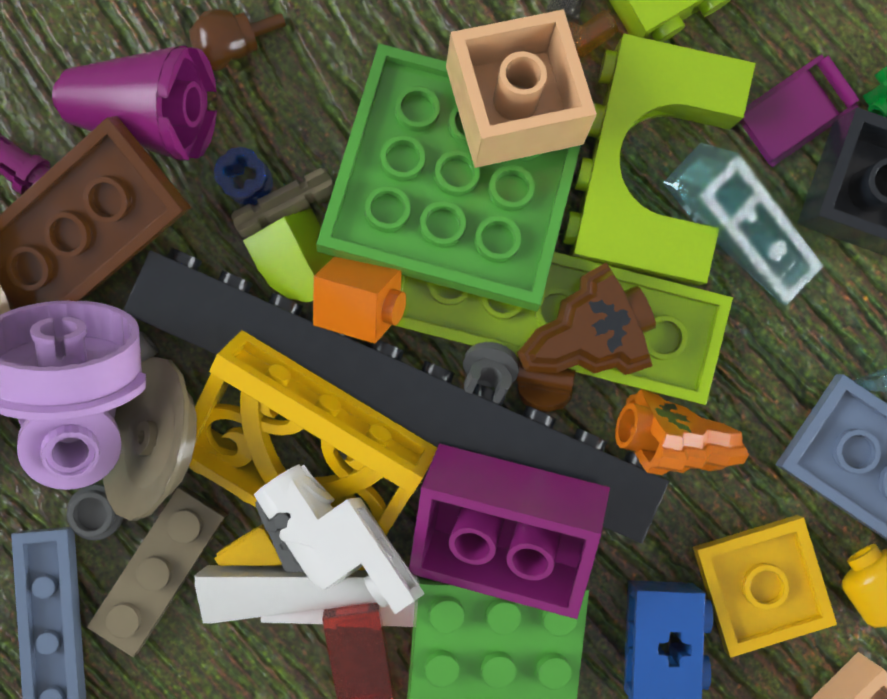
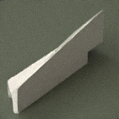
[195,565,417,627]

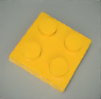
[693,515,837,658]

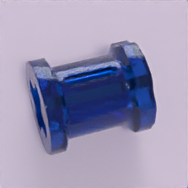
[214,147,273,206]

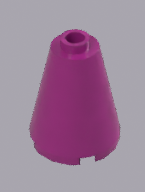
[52,45,217,161]

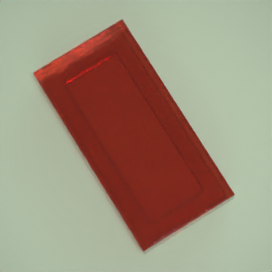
[322,602,395,699]

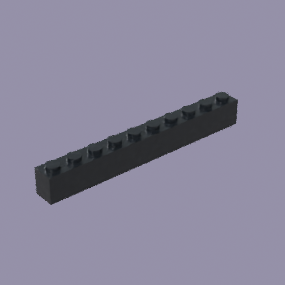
[123,247,670,544]

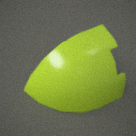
[243,208,334,302]

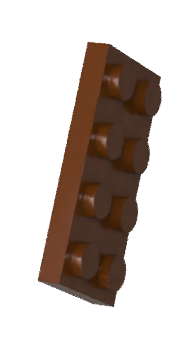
[0,116,191,310]

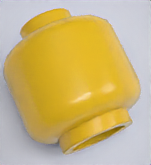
[841,544,887,628]

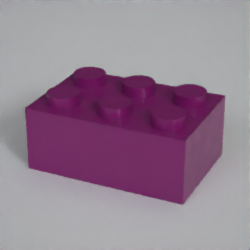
[409,444,610,619]

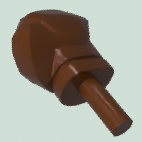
[189,9,286,71]

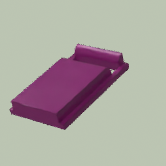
[739,54,860,168]

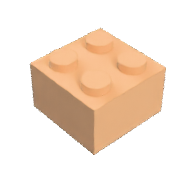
[446,9,597,168]

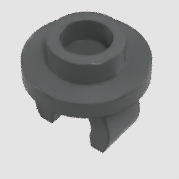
[463,342,520,403]

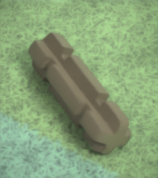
[231,168,335,239]

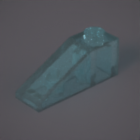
[663,143,823,306]

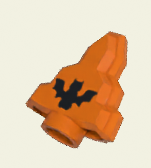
[615,389,749,475]

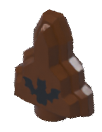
[517,262,656,375]

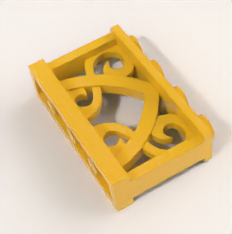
[189,330,437,571]

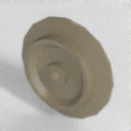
[103,356,197,521]

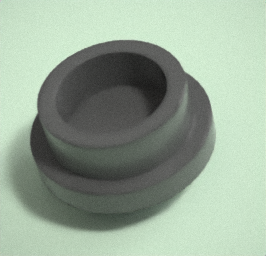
[67,484,123,540]

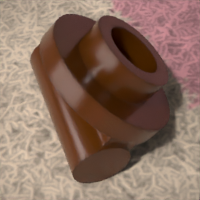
[517,362,576,412]

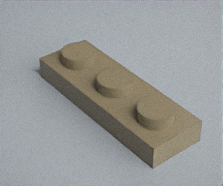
[87,485,228,657]

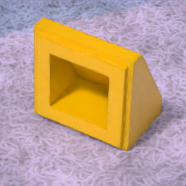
[214,524,282,566]

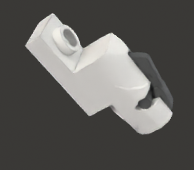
[254,464,425,614]

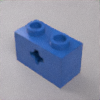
[624,580,713,699]

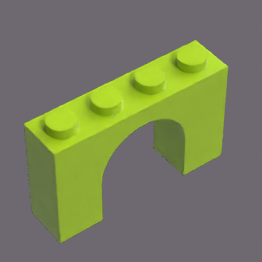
[562,33,756,287]

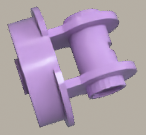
[0,300,146,490]

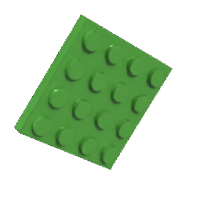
[316,43,581,312]

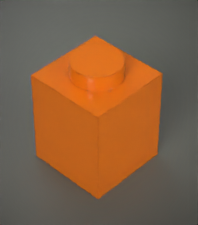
[313,256,406,344]

